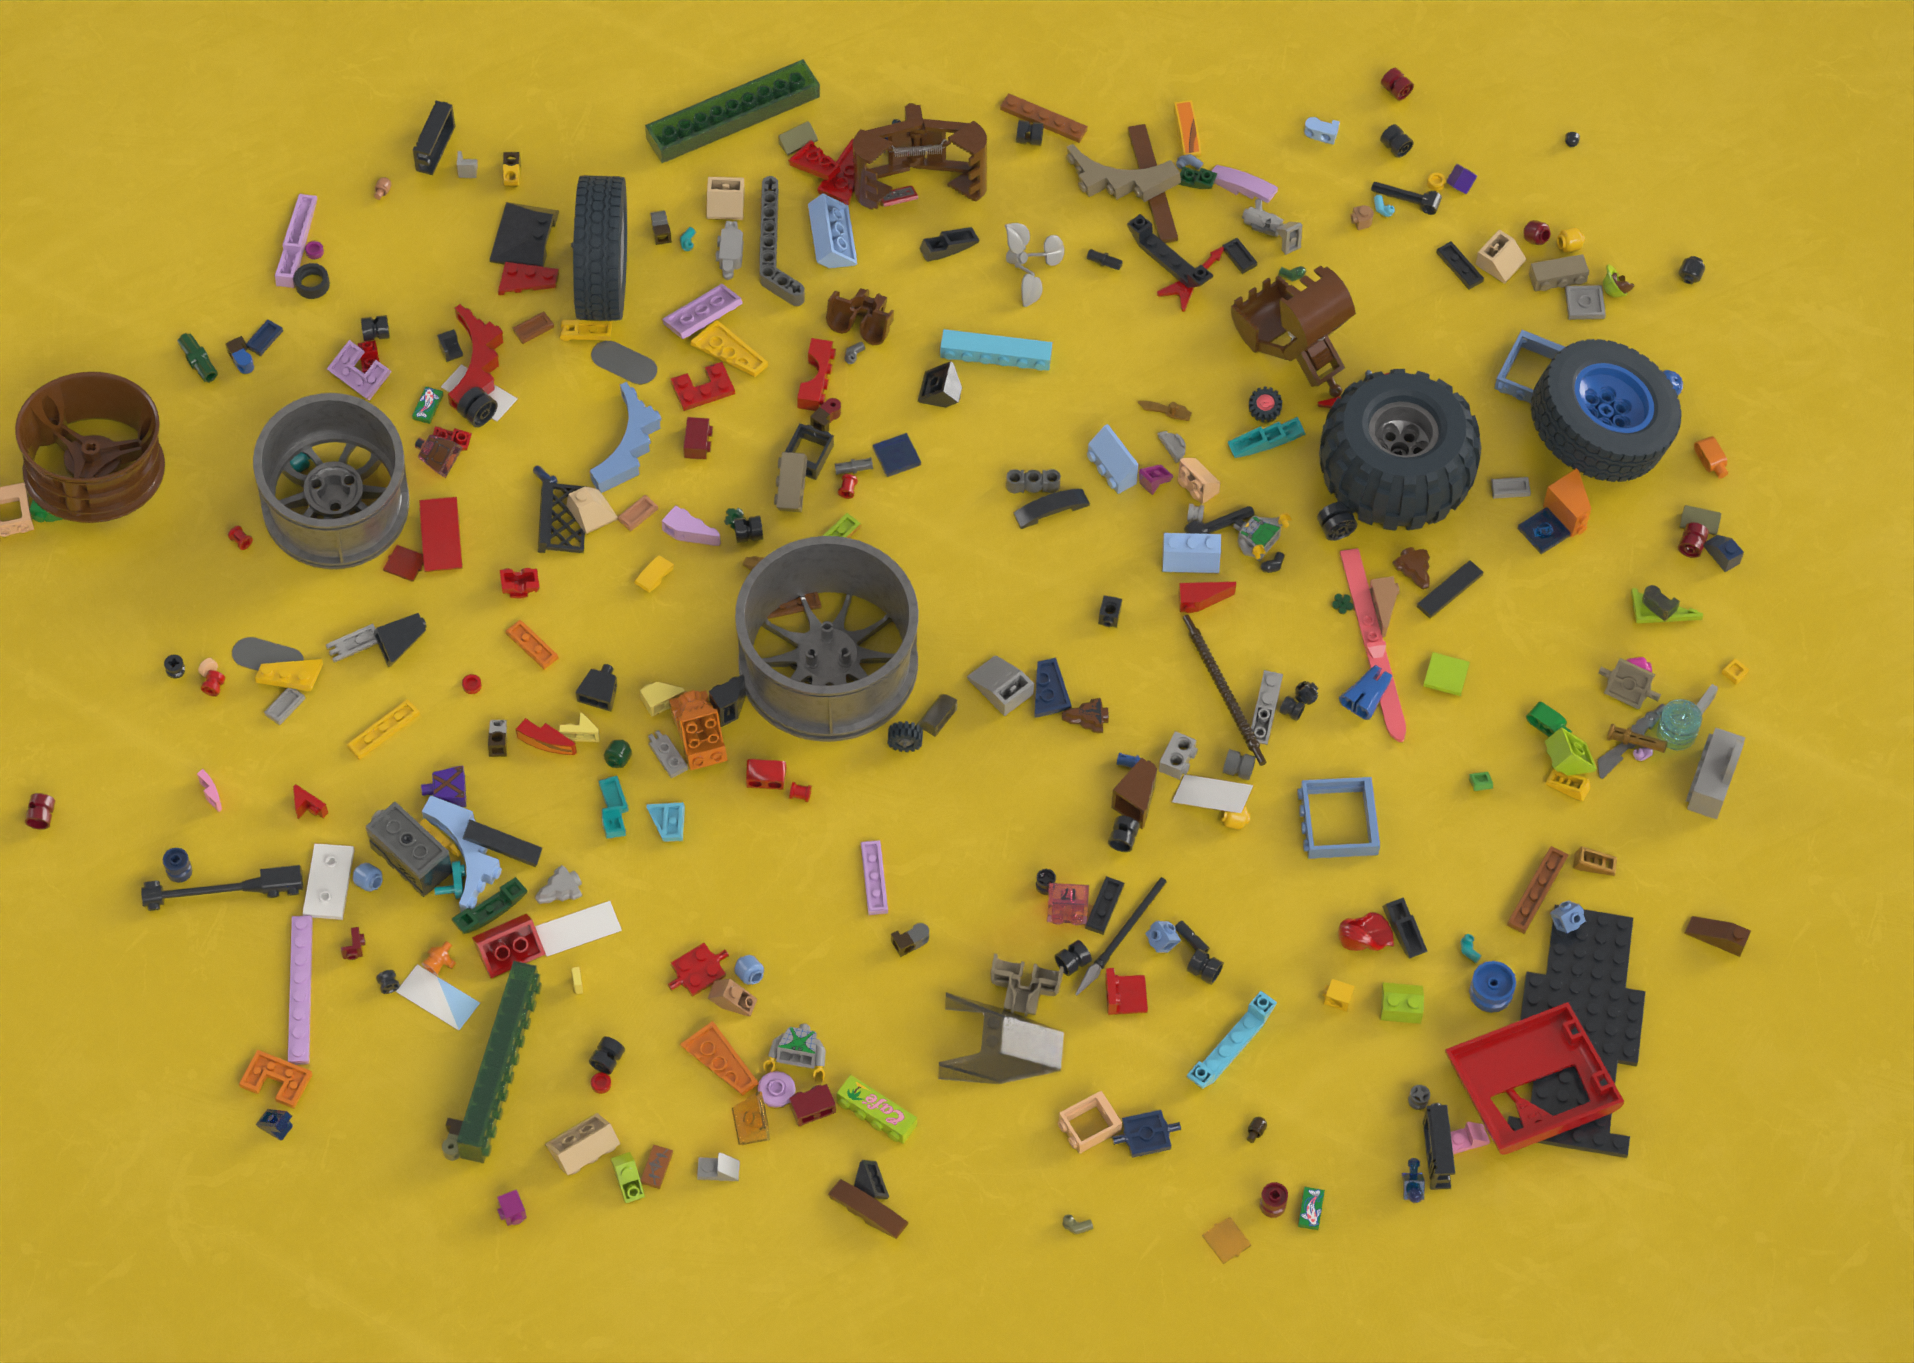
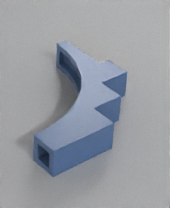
[590,382,661,493]

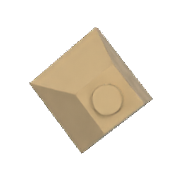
[566,487,618,534]

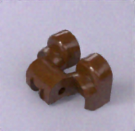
[826,288,894,345]

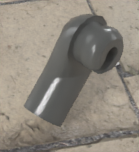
[845,341,865,364]

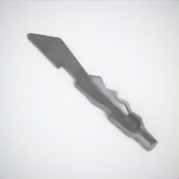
[1598,704,1667,779]

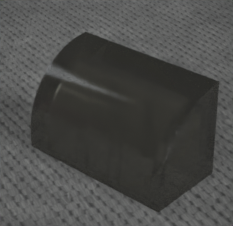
[916,694,957,737]

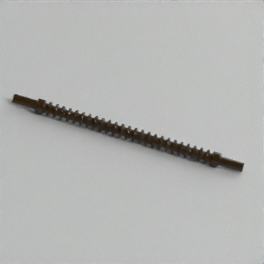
[1183,615,1267,766]

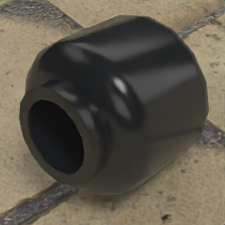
[1679,256,1705,284]

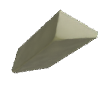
[778,121,818,155]
[1680,505,1721,535]

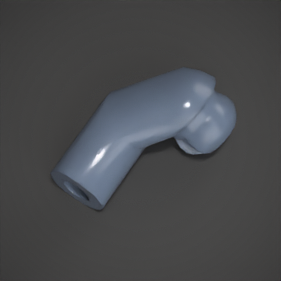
[1176,154,1203,170]

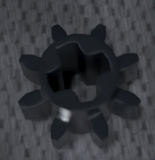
[1295,681,1318,705]

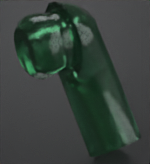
[1278,266,1306,281]

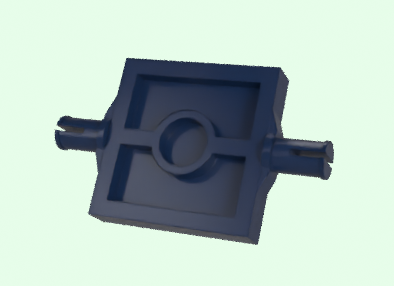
[1112,1110,1181,1158]

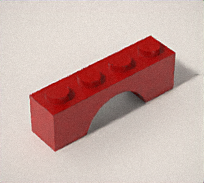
[797,338,836,411]

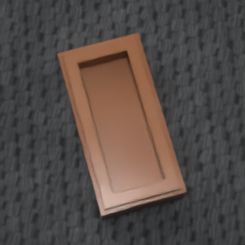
[618,495,658,532]

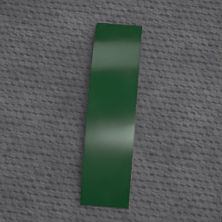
[452,877,528,934]

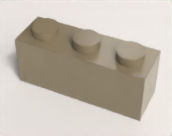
[1529,254,1589,291]
[774,452,807,512]

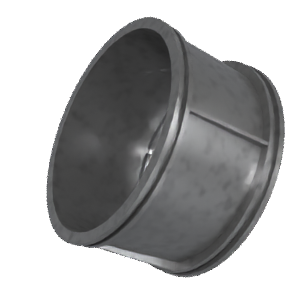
[735,536,918,742]

